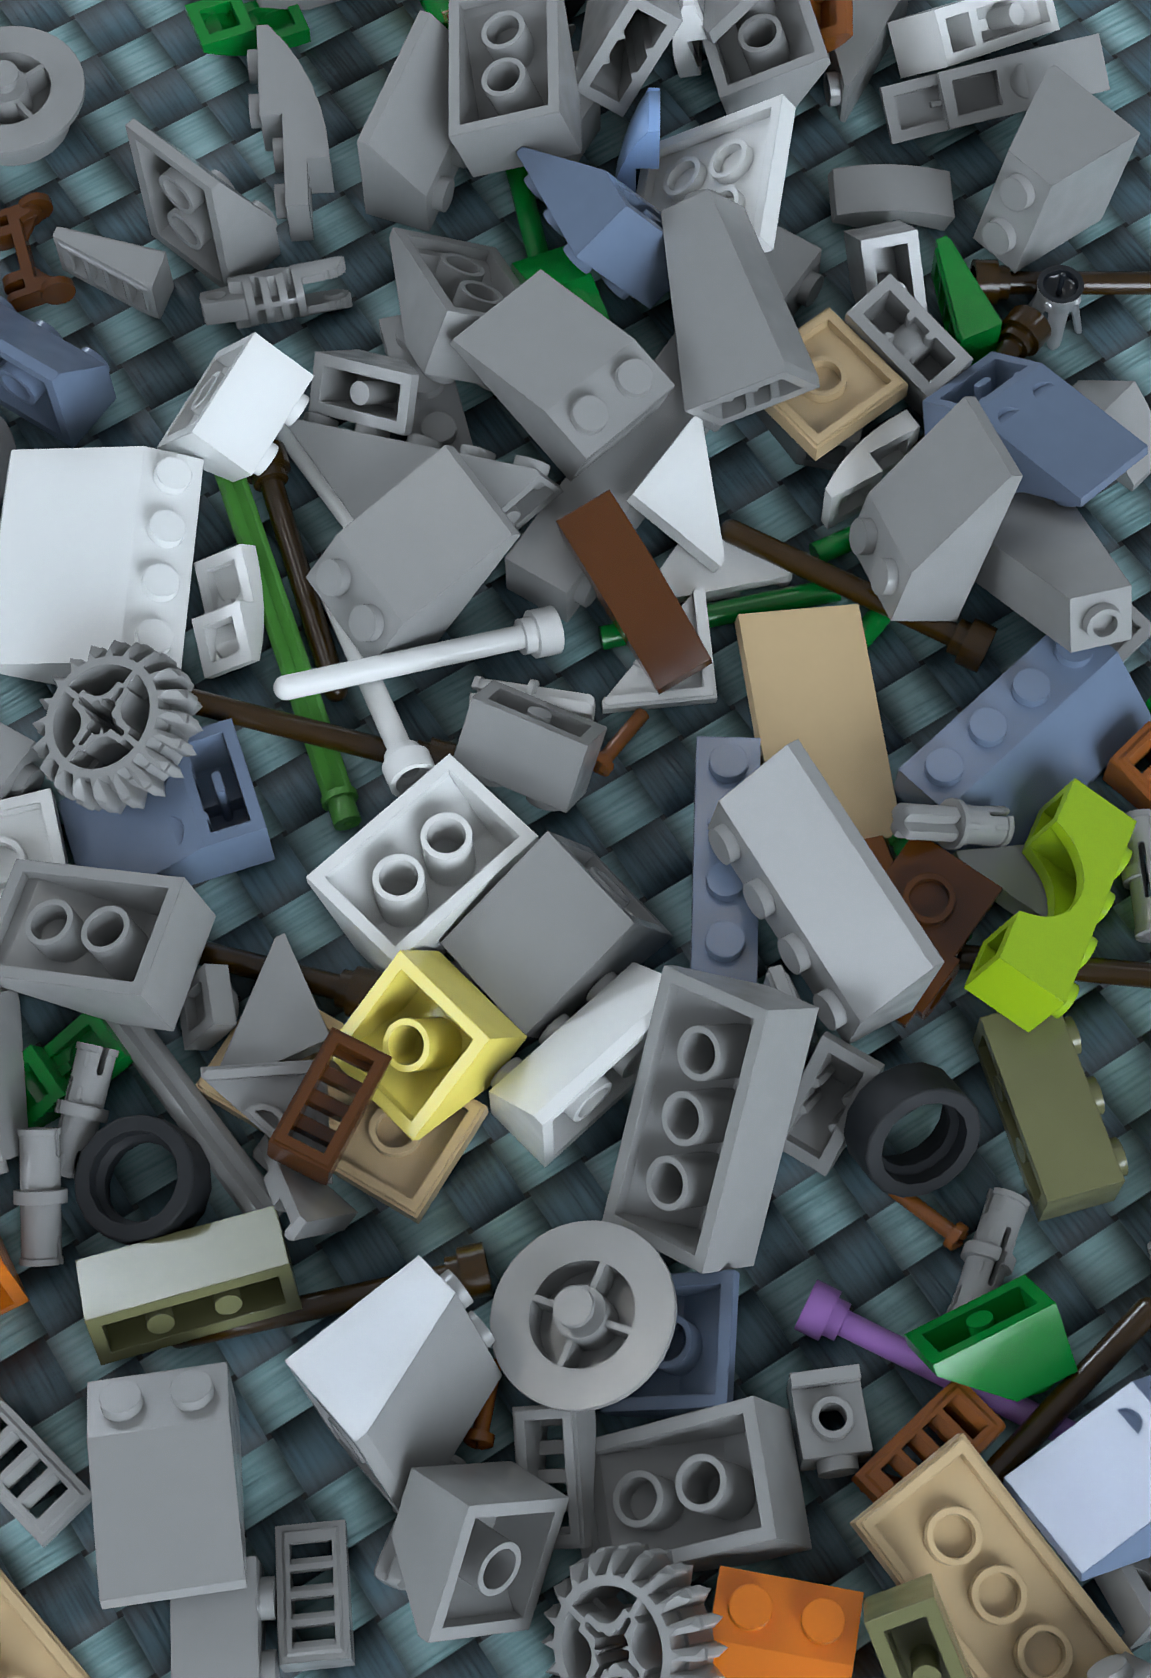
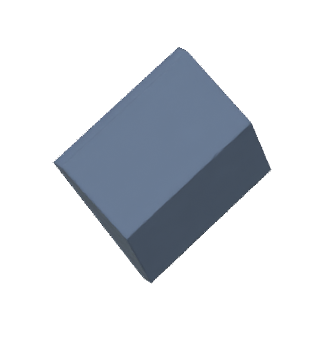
[600,1270,740,1419]

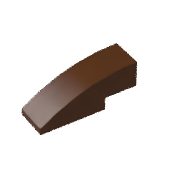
[556,489,712,695]

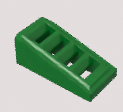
[931,235,1002,366]

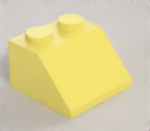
[332,950,527,1141]

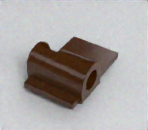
[886,840,1003,1028]

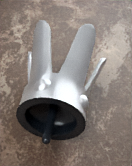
[1028,265,1084,350]

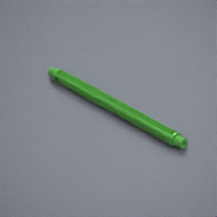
[214,475,361,831]

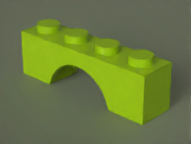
[964,778,1137,1033]

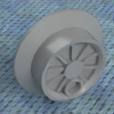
[0,26,86,166]
[490,1220,677,1412]

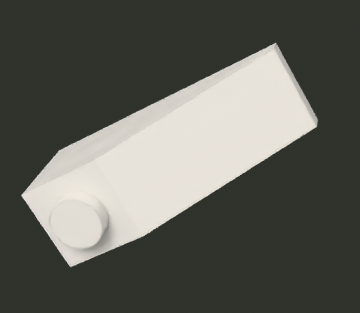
[887,0,1060,78]

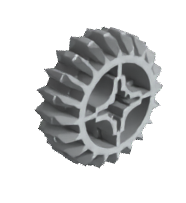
[32,640,204,814]
[541,1542,728,1678]

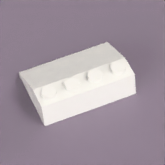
[0,446,204,685]

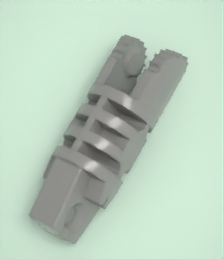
[199,256,353,329]

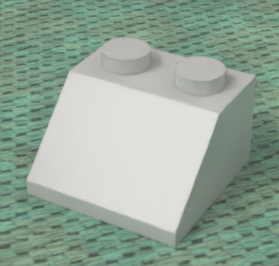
[157,332,314,482]

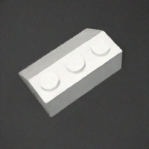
[306,753,539,972]
[489,962,662,1167]

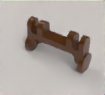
[0,192,76,312]

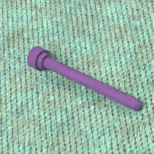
[794,1279,1077,1441]

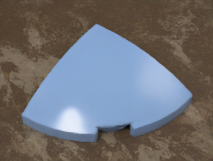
[615,88,660,193]

